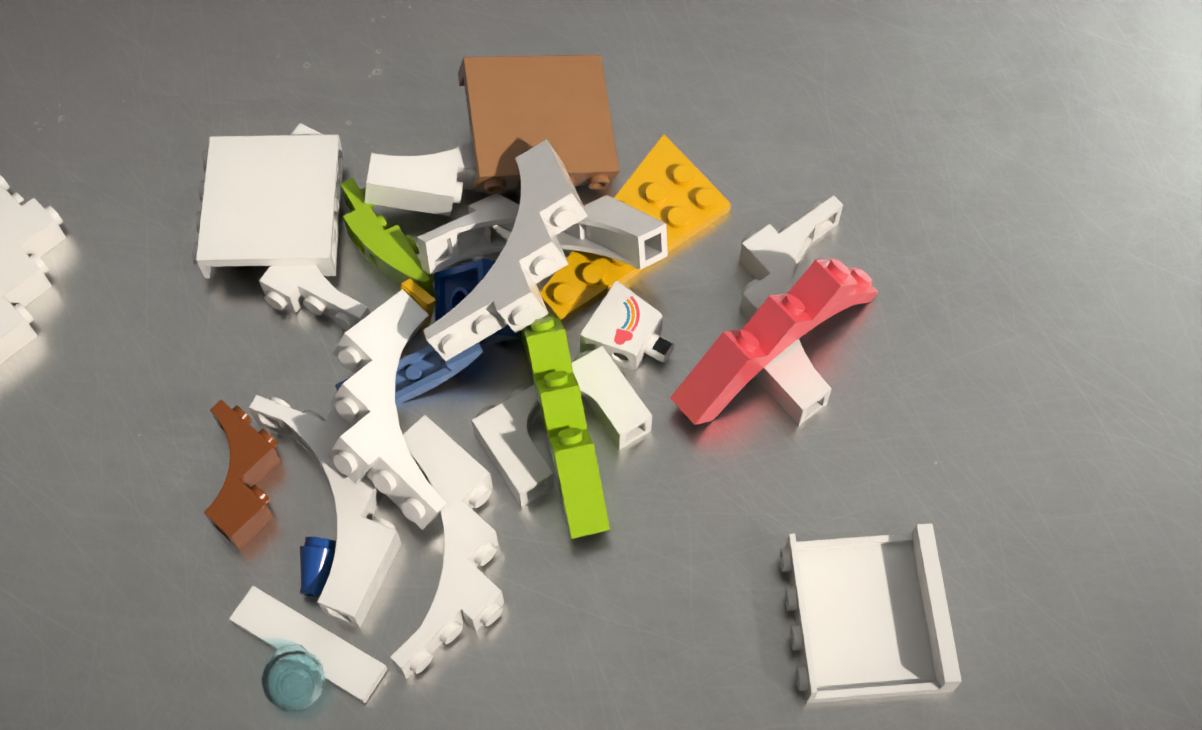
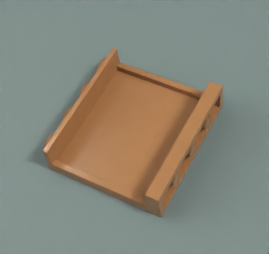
[458,55,619,194]

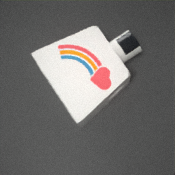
[580,281,674,370]

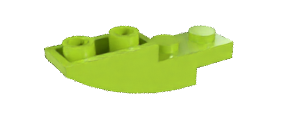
[340,177,434,297]

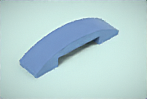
[335,342,483,405]

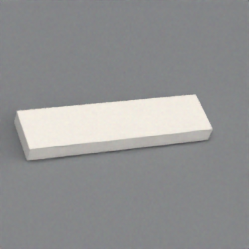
[229,586,388,704]

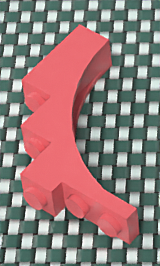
[670,259,878,425]

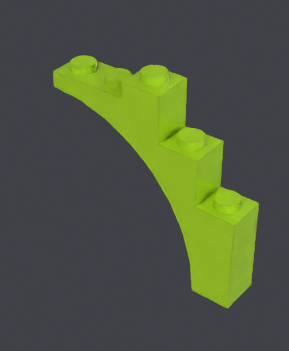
[519,311,610,539]

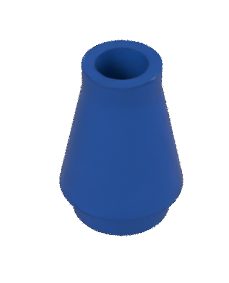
[300,537,336,598]

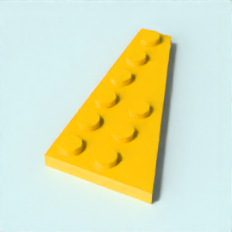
[540,134,731,325]

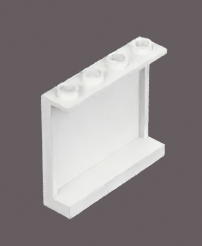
[192,134,344,278]
[780,523,962,703]

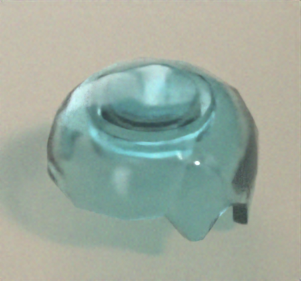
[261,644,326,712]

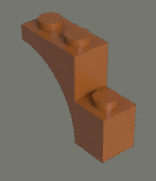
[204,400,281,551]

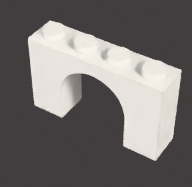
[471,346,652,507]

